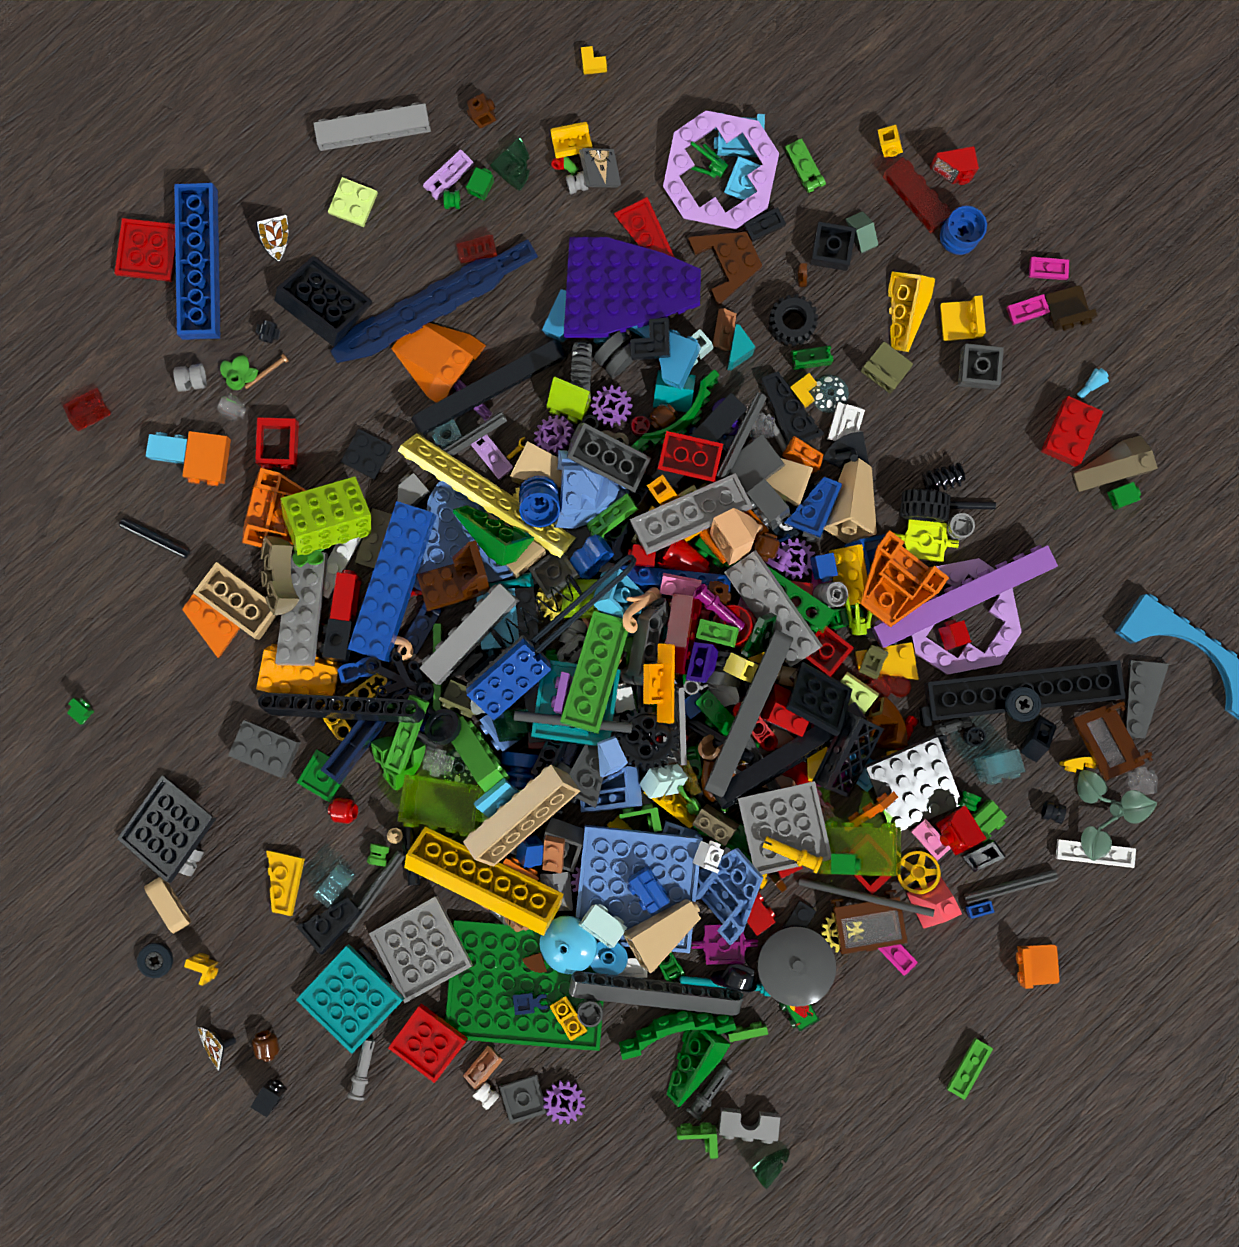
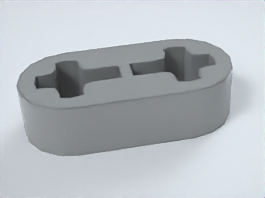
[557,634,586,663]

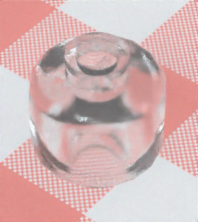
[216,394,247,422]

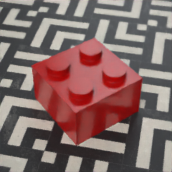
[801,627,854,677]

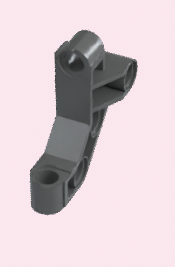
[621,598,671,687]

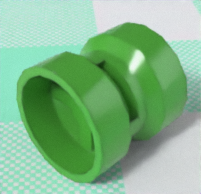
[367,843,390,866]

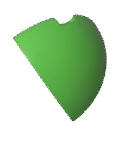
[371,736,426,790]

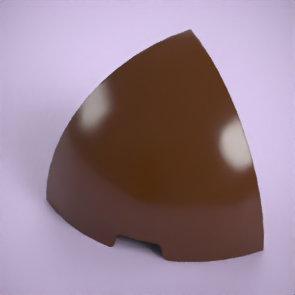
[859,696,908,749]

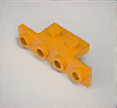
[643,643,675,724]

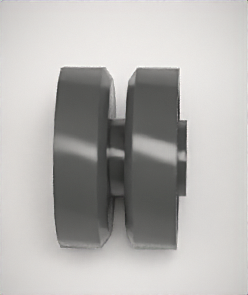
[593,331,634,378]

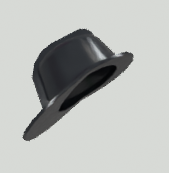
[711,963,757,992]

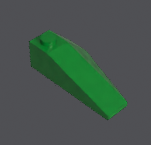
[453,505,534,566]
[666,1030,731,1107]

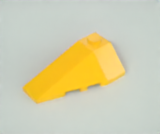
[888,272,935,352]

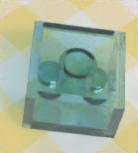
[973,749,1026,785]

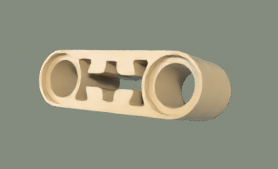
[144,877,191,934]

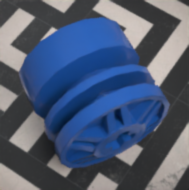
[940,206,987,255]
[519,476,560,528]
[500,751,539,790]

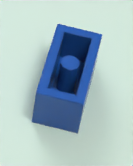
[966,900,994,919]

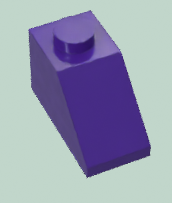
[686,642,719,683]

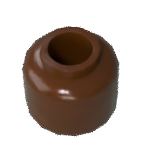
[650,403,678,431]
[752,532,780,562]
[252,1030,280,1062]

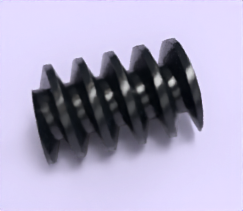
[922,462,965,491]

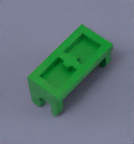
[791,345,833,370]

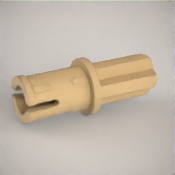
[387,828,403,844]

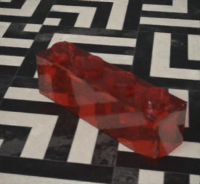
[883,157,951,234]

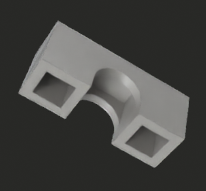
[718,1107,780,1144]

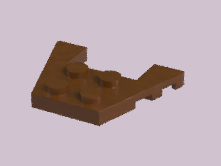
[688,232,762,306]

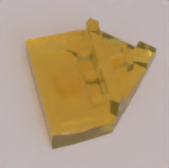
[673,760,702,798]

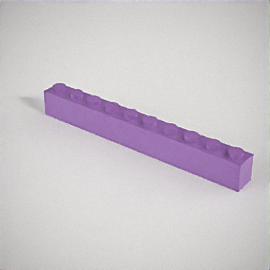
[871,545,1058,649]

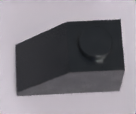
[1020,716,1057,763]

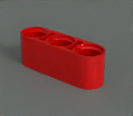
[733,702,778,751]

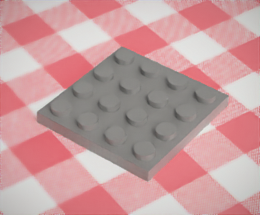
[737,781,831,875]
[369,896,473,1003]

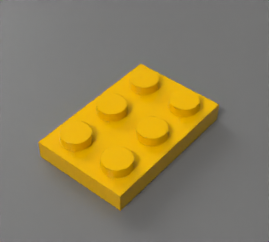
[829,544,867,607]

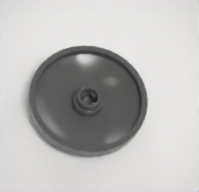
[757,927,836,1007]

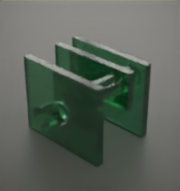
[492,709,533,742]

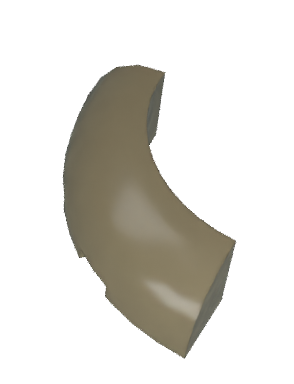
[261,536,300,615]

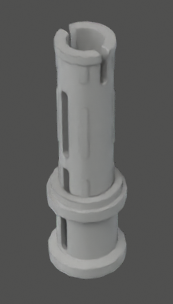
[347,1039,375,1101]

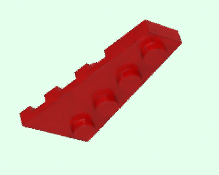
[614,197,675,258]

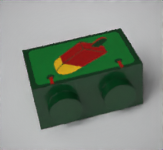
[778,1002,820,1032]

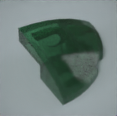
[490,137,530,191]
[752,1148,790,1190]

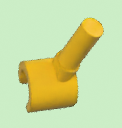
[507,437,526,460]

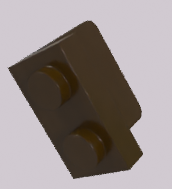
[1045,285,1098,331]

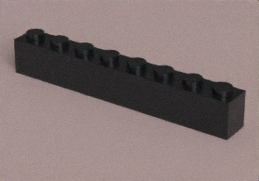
[515,587,547,744]

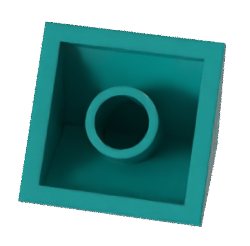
[727,324,755,371]
[653,370,696,413]

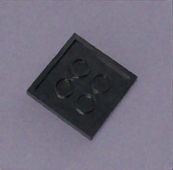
[786,662,852,736]

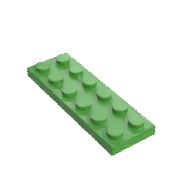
[560,611,628,734]

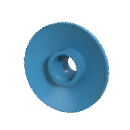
[590,941,628,975]

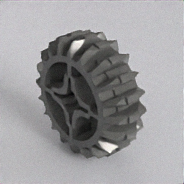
[571,341,592,391]

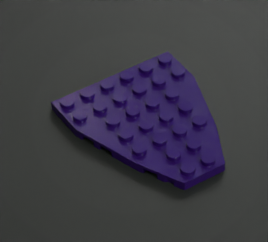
[564,237,701,338]

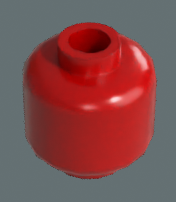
[328,797,358,824]

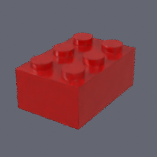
[1040,396,1104,467]
[658,431,723,482]

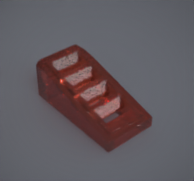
[456,234,497,263]

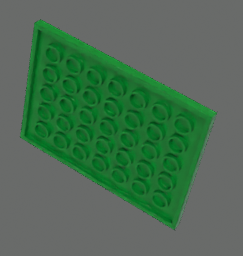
[446,920,607,1051]

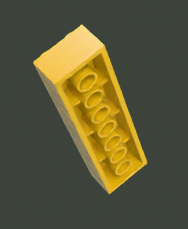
[404,827,564,936]

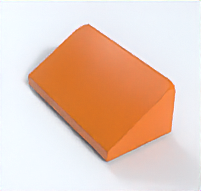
[782,436,824,474]

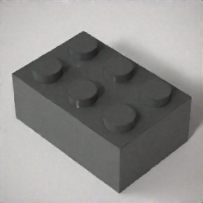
[228,720,301,778]

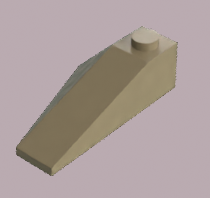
[1073,435,1158,492]

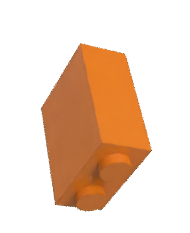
[182,431,231,486]

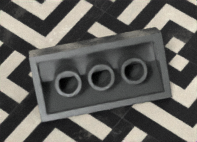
[567,423,651,493]

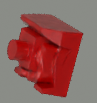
[936,805,986,856]

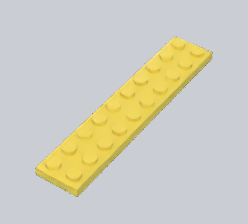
[398,433,576,558]

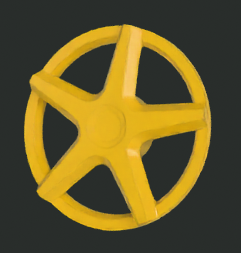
[897,851,941,894]

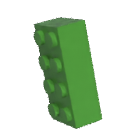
[452,716,510,793]

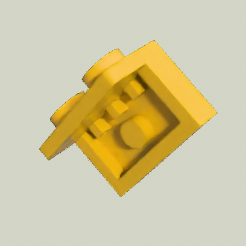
[550,122,592,159]
[184,953,218,986]

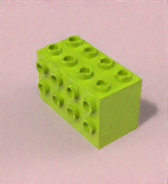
[281,476,371,556]

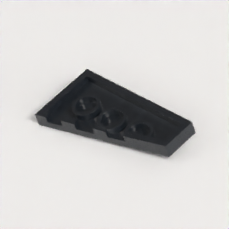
[760,371,824,446]

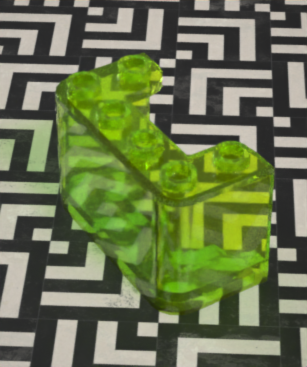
[397,775,485,837]
[818,821,901,876]

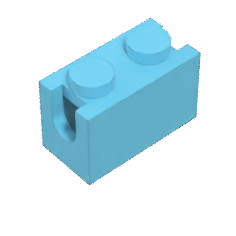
[146,432,188,464]

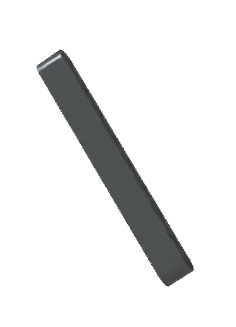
[704,629,793,798]
[569,971,743,1016]

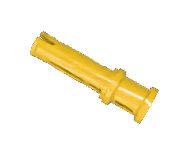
[762,836,823,873]

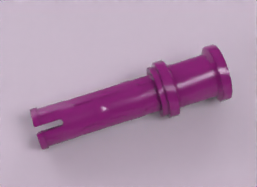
[693,584,745,631]

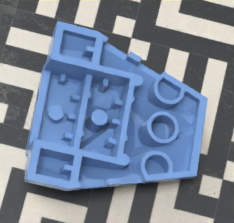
[554,450,630,529]
[696,848,764,945]

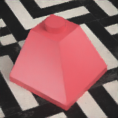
[906,877,962,929]

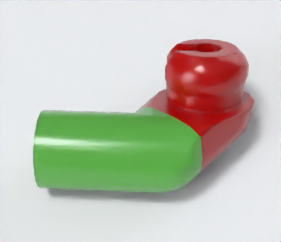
[551,157,580,176]

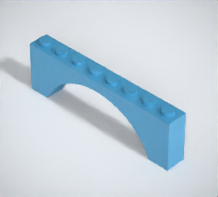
[542,289,701,390]
[1115,594,1239,720]

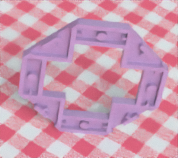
[663,111,779,230]
[911,558,1022,675]

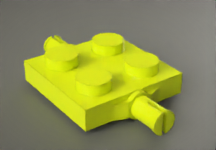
[894,519,959,562]

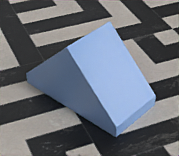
[597,736,628,778]

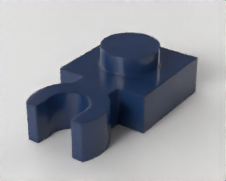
[513,992,548,1015]

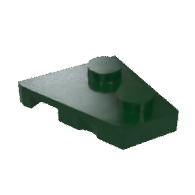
[740,613,777,659]

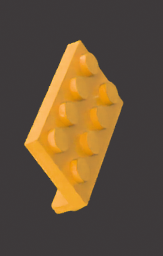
[256,644,342,706]

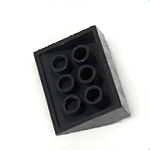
[274,256,372,347]

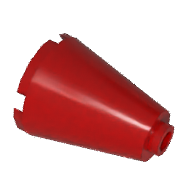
[655,539,710,573]

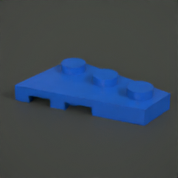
[784,477,842,538]

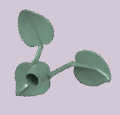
[1077,770,1157,861]

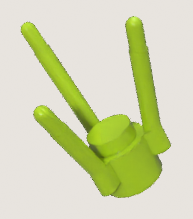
[845,598,872,635]

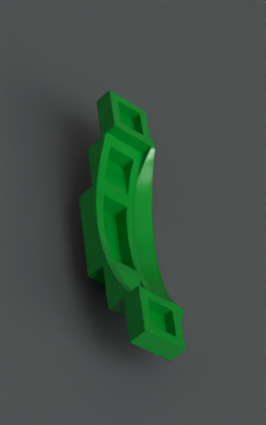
[631,369,719,453]
[619,1011,736,1060]

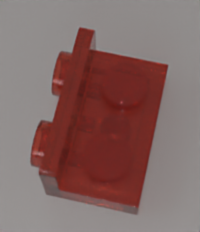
[63,388,111,431]

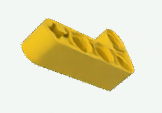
[323,674,389,741]

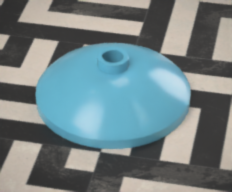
[540,916,597,974]

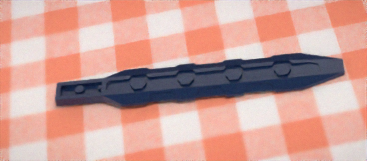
[331,239,538,363]

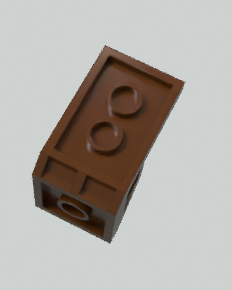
[417,540,490,611]

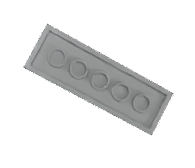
[630,473,752,555]
[724,550,822,668]
[275,552,328,666]

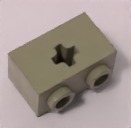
[692,804,739,846]

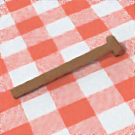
[244,354,289,389]

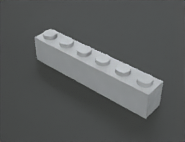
[314,102,431,151]
[420,583,520,685]

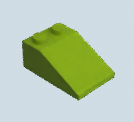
[547,377,591,424]

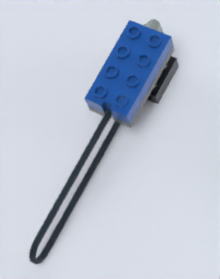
[465,554,636,720]

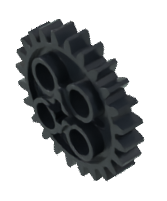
[615,707,679,771]

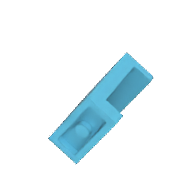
[714,113,765,157]

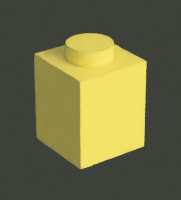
[723,652,759,683]

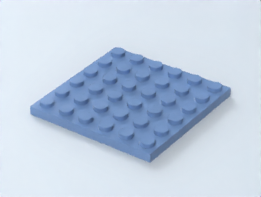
[576,825,703,953]

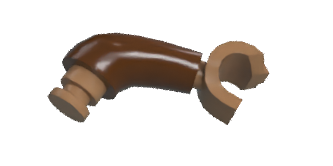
[698,734,723,802]

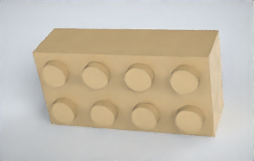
[193,562,278,640]

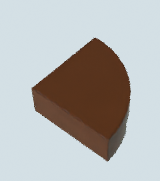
[797,263,807,287]
[767,872,787,893]
[522,952,547,973]

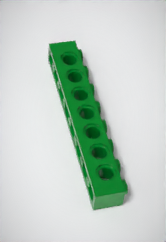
[695,537,836,633]

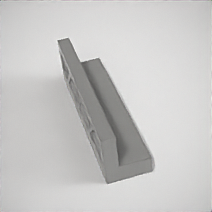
[661,684,687,765]

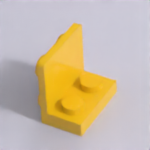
[940,295,986,341]

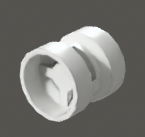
[472,1082,500,1110]

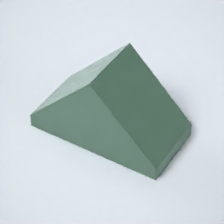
[845,211,878,253]

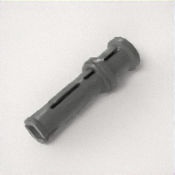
[686,1064,733,1121]

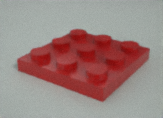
[114,218,176,282]
[388,1003,468,1083]

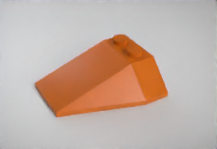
[391,323,486,403]
[242,468,306,547]
[860,530,949,627]

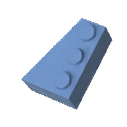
[580,766,642,812]

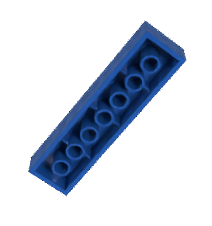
[174,183,220,340]
[348,501,437,662]

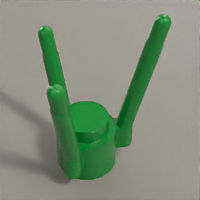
[691,141,728,179]

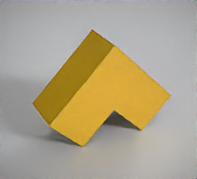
[581,46,607,75]
[790,373,817,408]

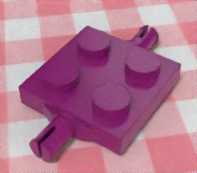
[691,924,758,965]

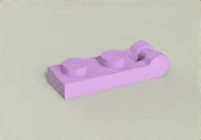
[423,149,474,200]
[471,434,514,480]

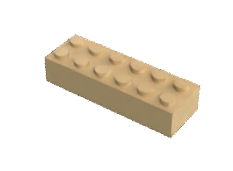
[463,765,580,867]

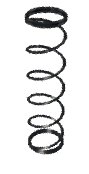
[490,574,583,650]

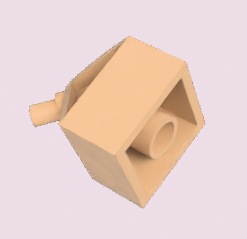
[710,508,763,565]

